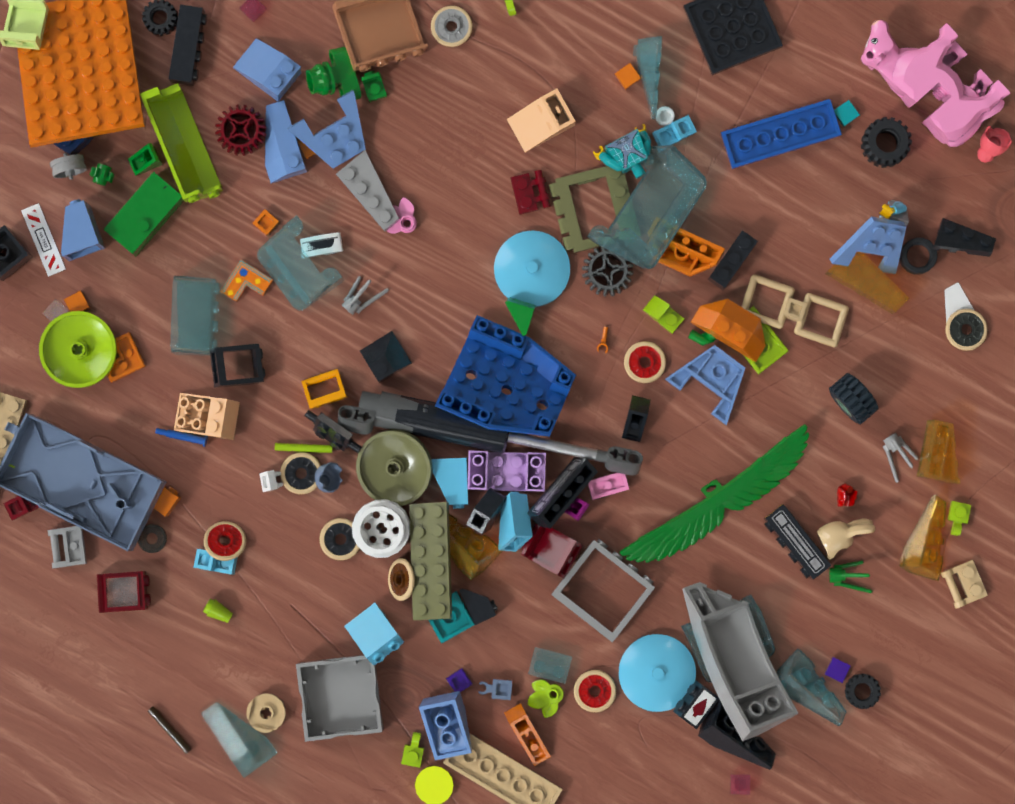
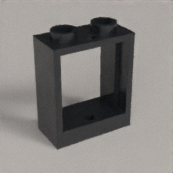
[209,344,265,388]

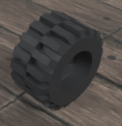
[861,117,912,168]

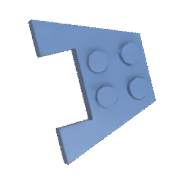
[287,90,366,168]
[830,216,906,274]
[665,345,745,425]

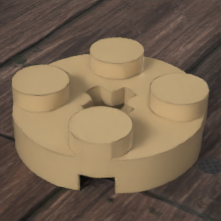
[246,693,286,733]

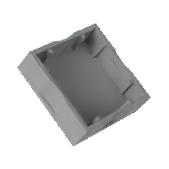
[296,655,383,742]

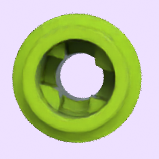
[203,598,233,623]

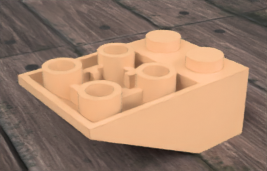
[507,89,576,153]
[174,393,240,440]

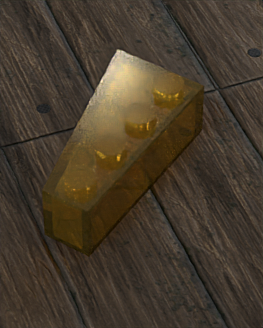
[825,252,909,314]

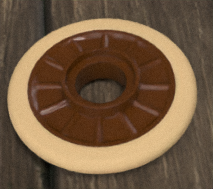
[388,558,415,601]

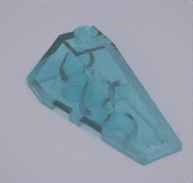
[776,649,846,726]
[201,702,277,778]

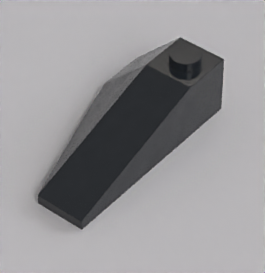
[698,699,776,770]

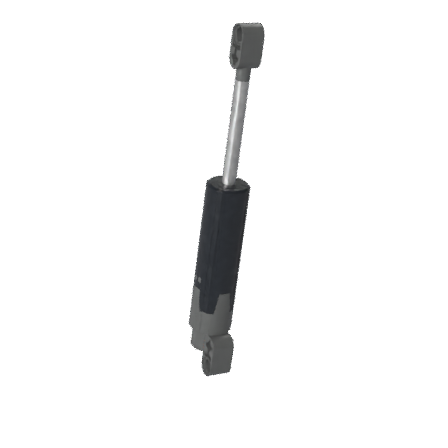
[337,391,643,476]

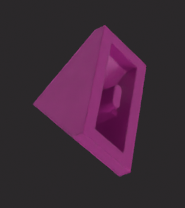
[565,497,589,521]

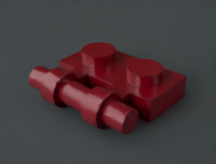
[510,170,551,215]

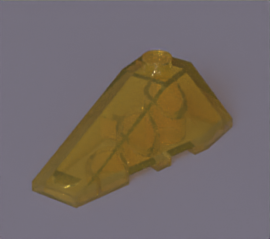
[899,495,946,581]
[449,514,502,580]

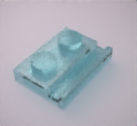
[528,647,572,684]

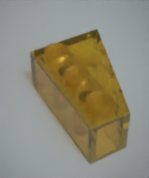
[917,420,960,484]

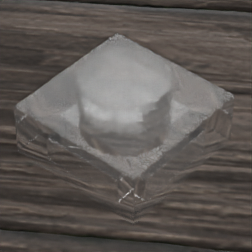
[42,299,70,321]

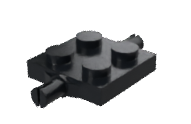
[304,410,362,454]

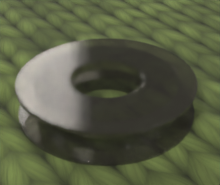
[138,524,167,553]

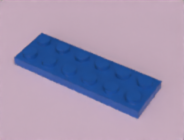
[721,99,842,169]

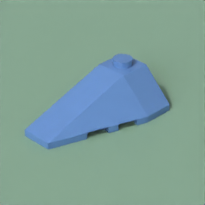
[265,100,307,184]

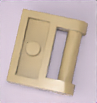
[941,560,988,609]

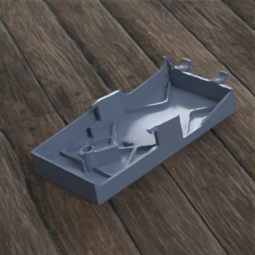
[0,413,167,551]

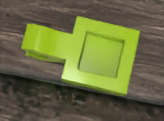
[947,501,971,536]
[401,732,424,768]

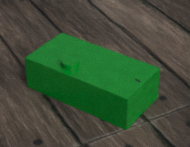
[103,171,184,257]

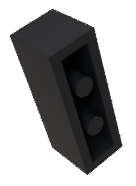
[708,230,758,290]

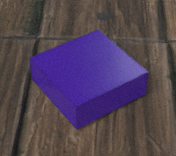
[824,657,850,683]
[446,668,472,692]

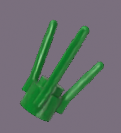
[829,561,873,593]

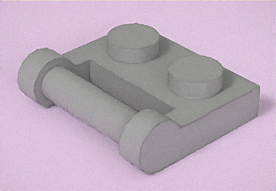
[47,526,87,569]

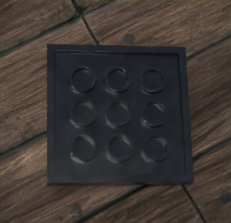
[683,0,783,76]

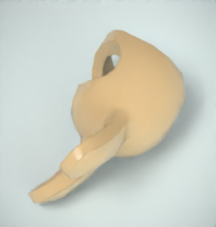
[817,518,875,560]

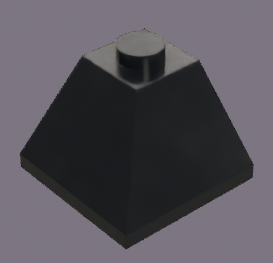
[360,331,412,383]

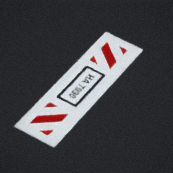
[21,203,65,277]

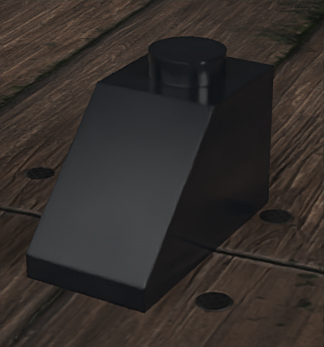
[622,395,651,442]
[459,588,498,625]

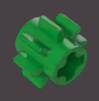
[89,163,115,186]

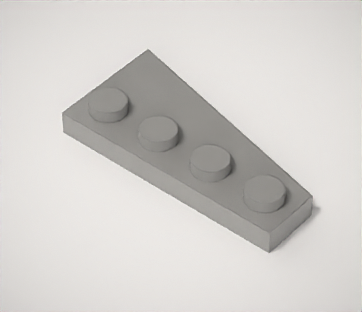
[336,150,399,232]

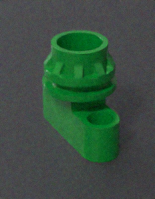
[306,46,361,100]

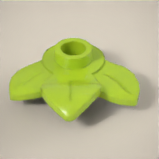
[527,680,564,718]

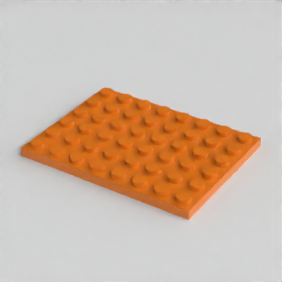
[17,0,145,148]

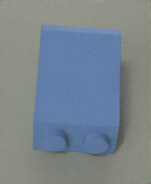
[61,199,105,261]

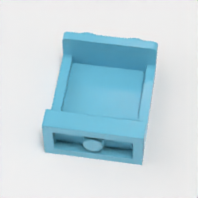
[345,603,404,665]

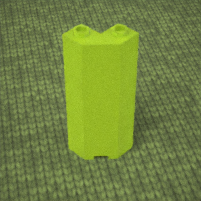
[140,83,223,203]

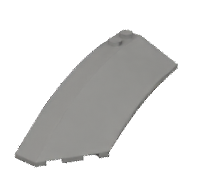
[682,582,798,741]

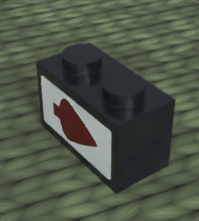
[673,681,719,729]

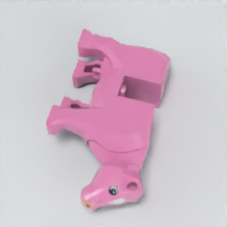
[860,20,1010,147]

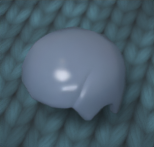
[315,462,343,493]

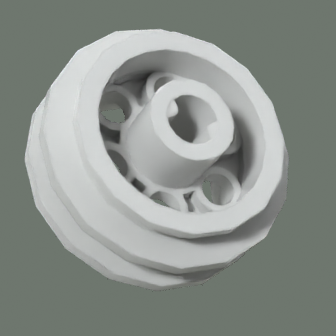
[352,499,410,558]

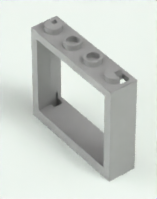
[551,539,655,643]

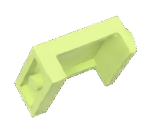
[0,0,49,50]

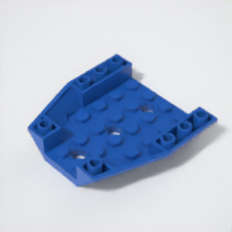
[435,315,576,437]

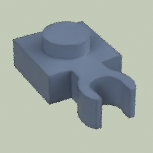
[478,679,512,700]

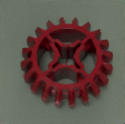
[215,104,267,156]

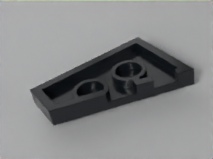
[932,218,996,257]

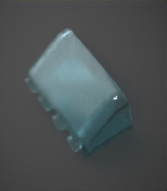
[170,276,220,356]

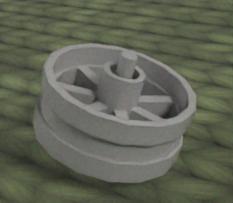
[50,153,87,180]

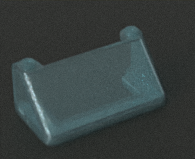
[587,145,707,269]

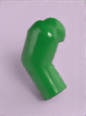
[688,329,716,346]

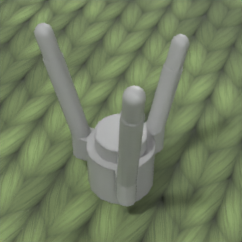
[342,276,389,315]
[883,433,919,483]

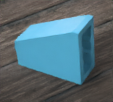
[431,458,468,509]
[498,492,532,552]

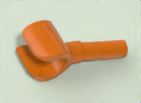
[597,327,608,354]

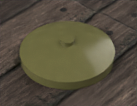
[356,429,433,506]

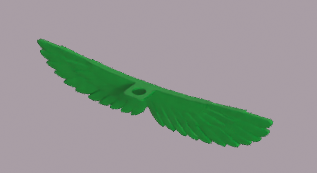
[620,424,809,563]

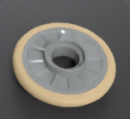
[431,6,473,47]

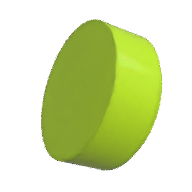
[505,0,517,16]

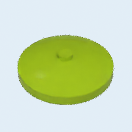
[39,311,117,388]

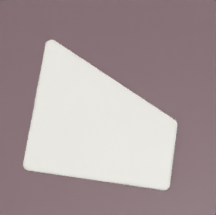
[944,283,974,323]

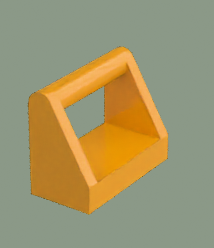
[301,369,348,410]

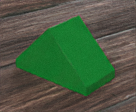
[128,143,163,176]
[505,297,536,336]

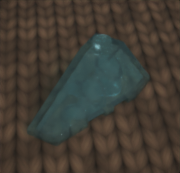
[633,36,662,119]

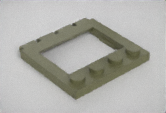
[549,166,641,253]

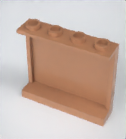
[332,0,428,72]

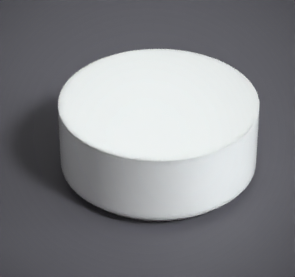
[655,106,675,126]

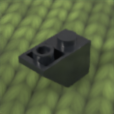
[466,488,507,534]

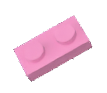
[588,473,629,500]

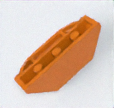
[648,217,725,277]
[690,299,766,362]

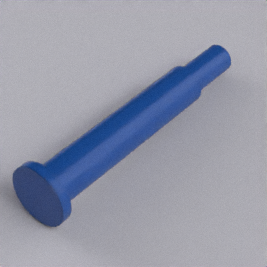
[155,428,208,447]

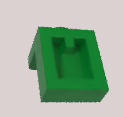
[361,71,387,103]

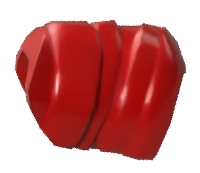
[837,483,858,507]

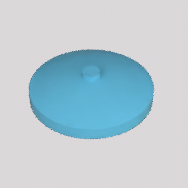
[494,231,570,307]
[618,634,696,712]

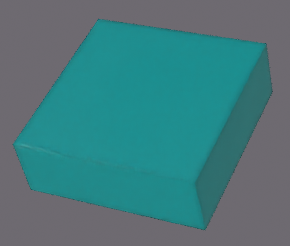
[834,100,860,127]

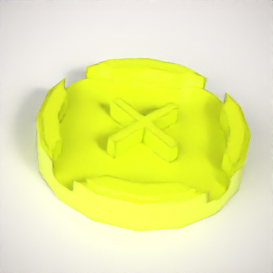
[415,765,454,804]

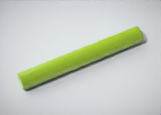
[275,443,333,453]

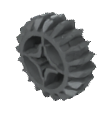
[582,245,633,297]

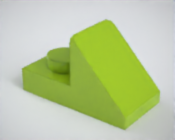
[643,295,684,334]

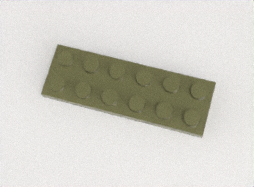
[409,502,452,621]

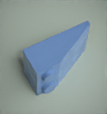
[233,38,301,102]
[419,691,472,760]

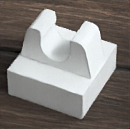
[259,470,283,492]

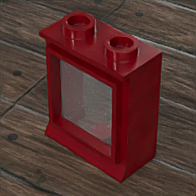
[97,571,151,613]

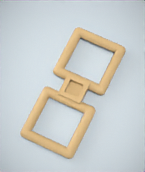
[741,274,849,347]

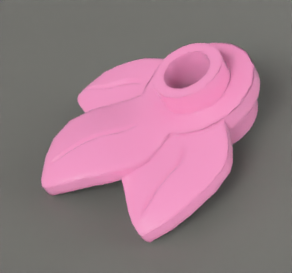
[387,197,417,234]

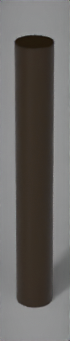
[147,706,191,754]

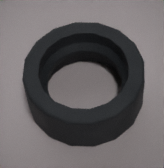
[899,237,937,275]

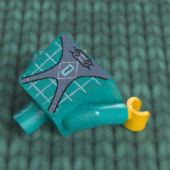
[593,124,651,179]

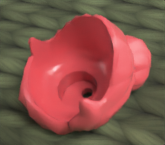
[977,126,1012,163]

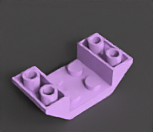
[467,451,546,492]

